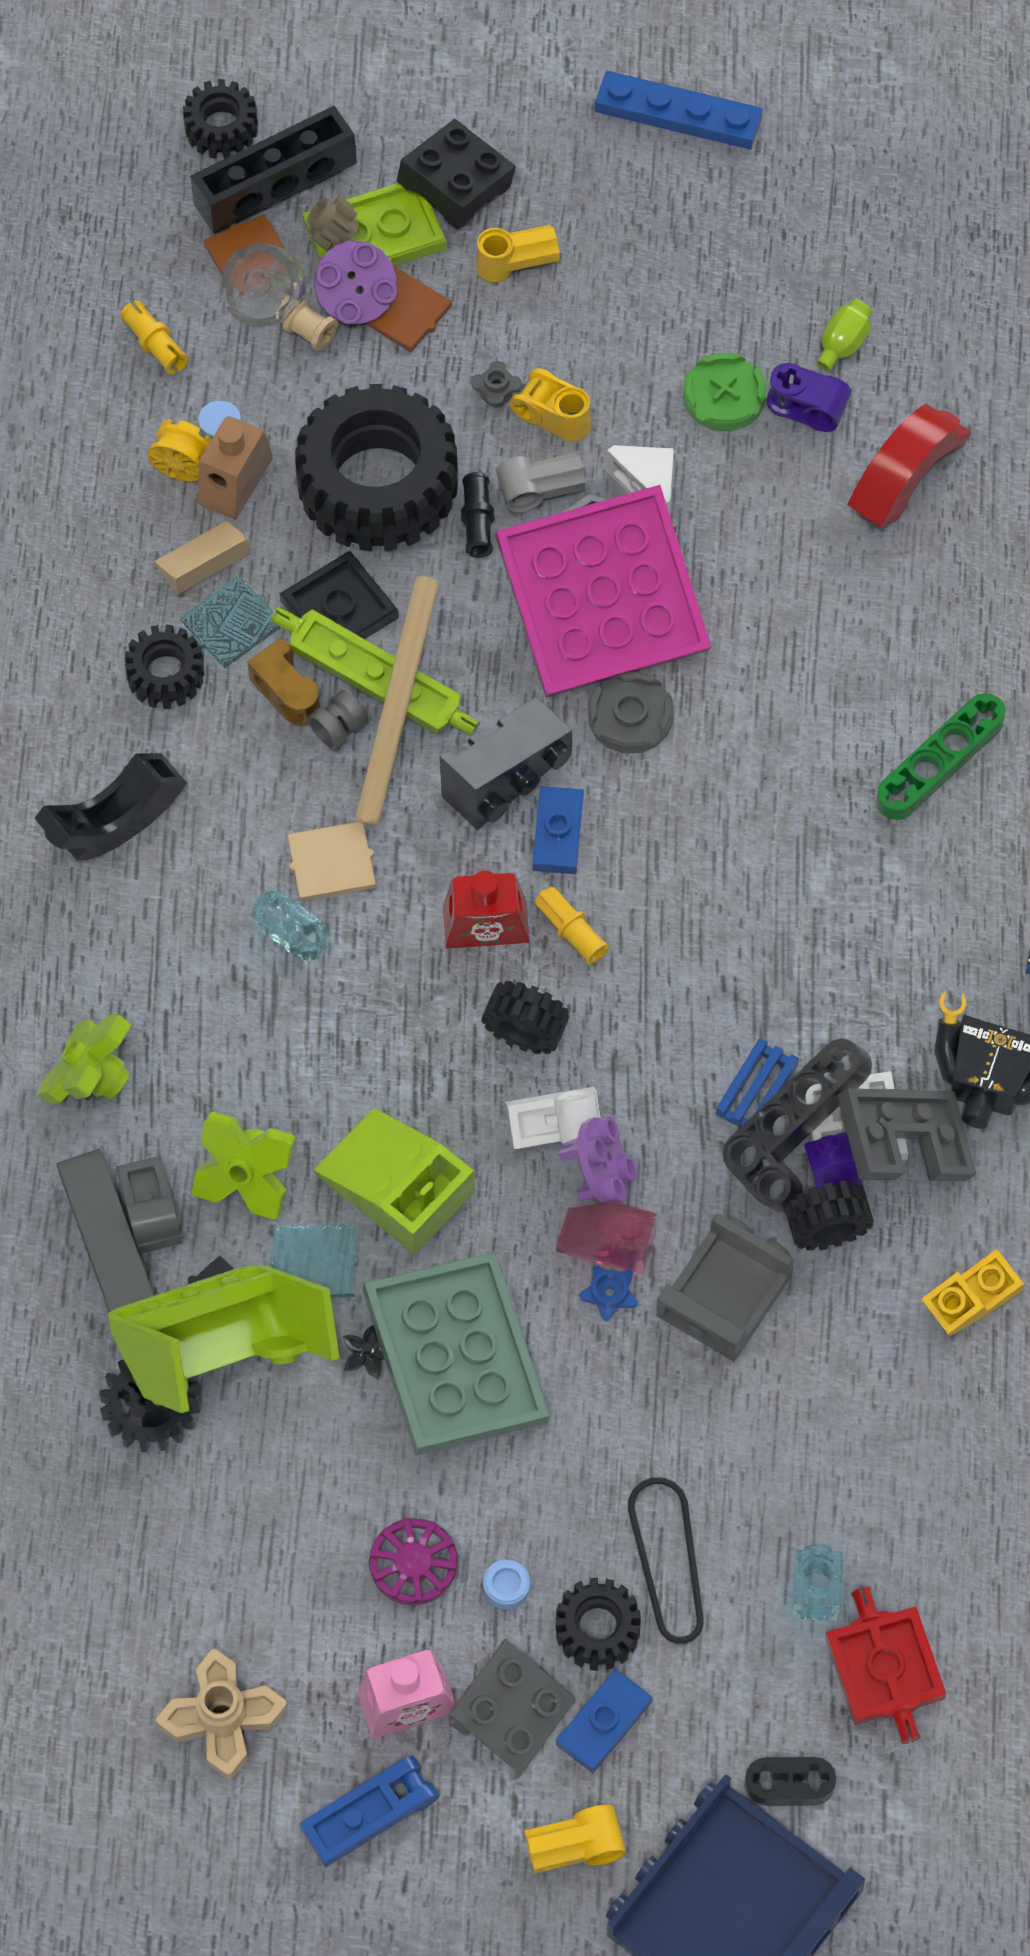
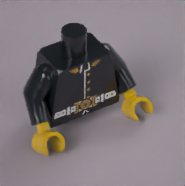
[934,990,1030,1129]

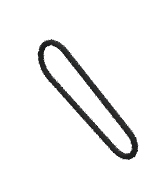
[628,1477,704,1644]

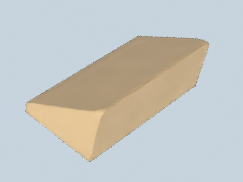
[154,520,249,595]

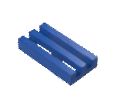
[716,1038,799,1128]

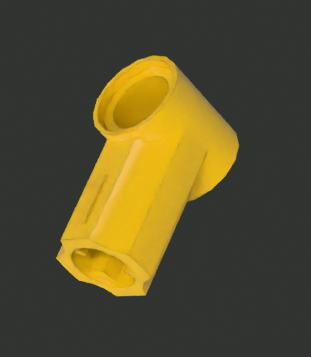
[476,225,560,282]
[524,1805,626,1874]

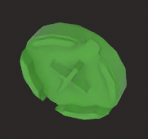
[683,353,766,431]

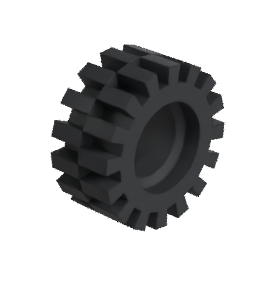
[183,79,258,159]
[124,624,205,709]
[481,981,570,1054]
[785,1181,874,1251]
[555,1577,641,1671]

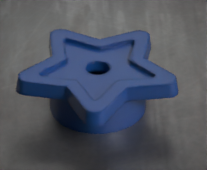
[579,1265,638,1321]

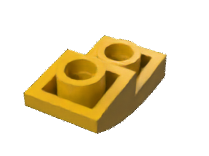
[921,1249,1026,1336]

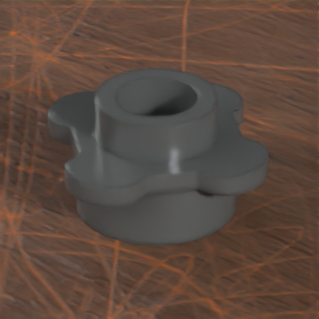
[471,361,522,406]

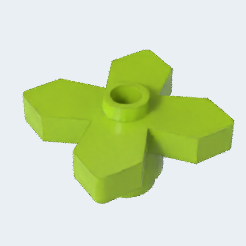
[36,1013,131,1105]
[192,1112,296,1220]

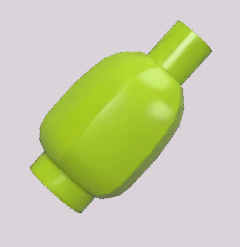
[816,299,872,372]

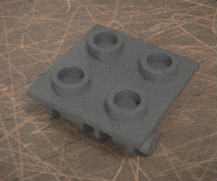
[449,1639,576,1775]

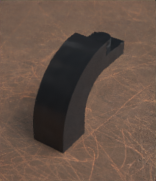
[34,753,187,861]

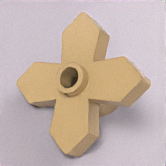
[156,1649,287,1780]

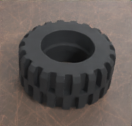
[295,384,458,551]

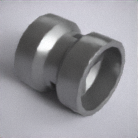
[307,689,368,750]

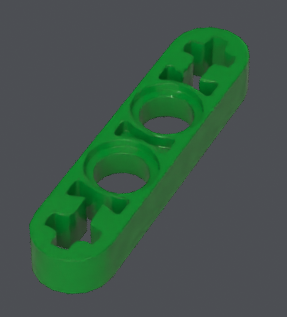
[876,693,1006,820]

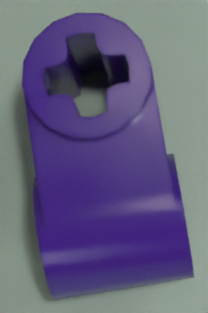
[766,363,851,432]

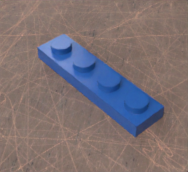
[595,70,763,150]

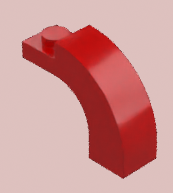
[847,403,971,527]

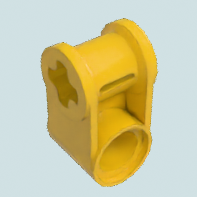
[509,368,592,441]

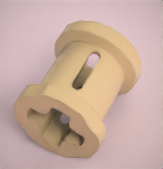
[282,299,338,352]

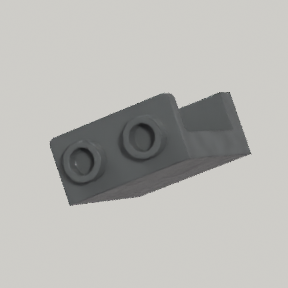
[656,1214,794,1362]

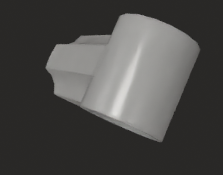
[496,452,586,513]

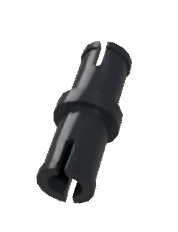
[461,472,494,558]

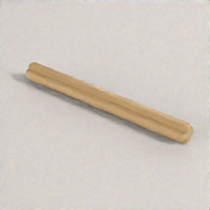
[356,576,438,826]

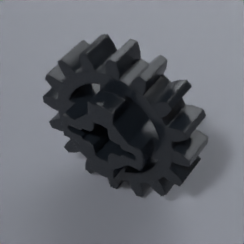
[99,1360,201,1452]

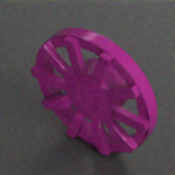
[369,1518,458,1605]

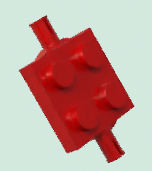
[825,1587,946,1744]

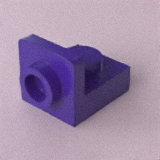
[804,1132,863,1189]

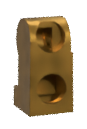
[247,637,320,726]

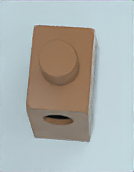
[198,416,273,520]

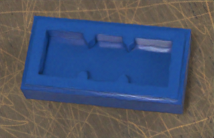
[532,786,584,874]
[556,1669,653,1774]

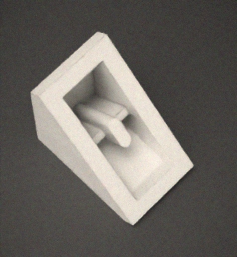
[607,445,674,514]

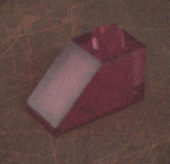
[556,1202,657,1275]

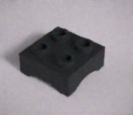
[396,118,516,229]

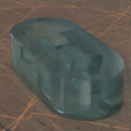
[253,891,328,961]

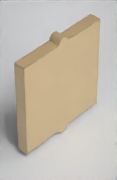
[287,822,376,902]

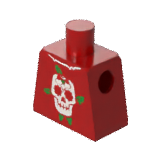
[443,871,530,949]

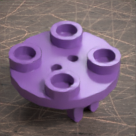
[313,240,397,324]
[558,1116,637,1207]

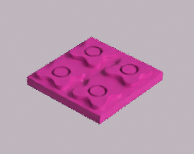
[495,485,711,698]

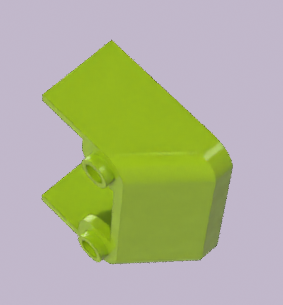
[108,1265,340,1413]

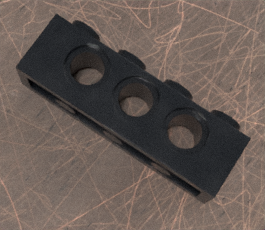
[190,105,357,234]

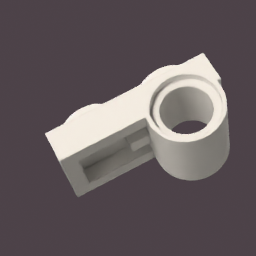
[505,1086,600,1149]

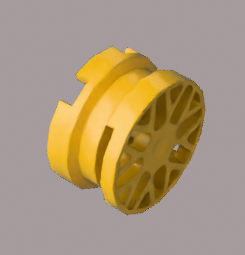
[147,419,212,482]

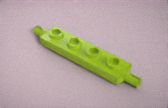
[270,606,480,737]

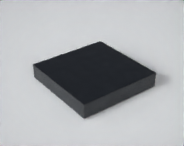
[279,550,399,639]

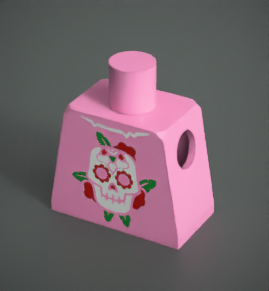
[357,1650,456,1739]

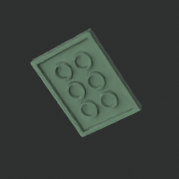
[363,1252,550,1456]

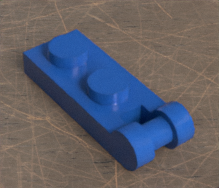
[299,1755,440,1868]

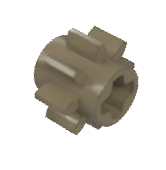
[307,195,359,250]

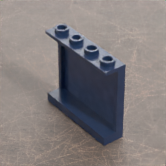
[605,1774,865,1956]

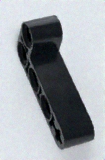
[722,1038,872,1213]

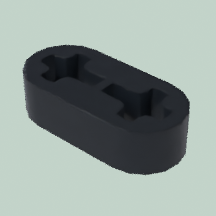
[744,1757,836,1806]

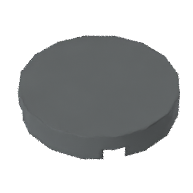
[588,671,674,753]

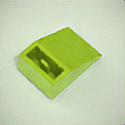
[313,1108,475,1255]

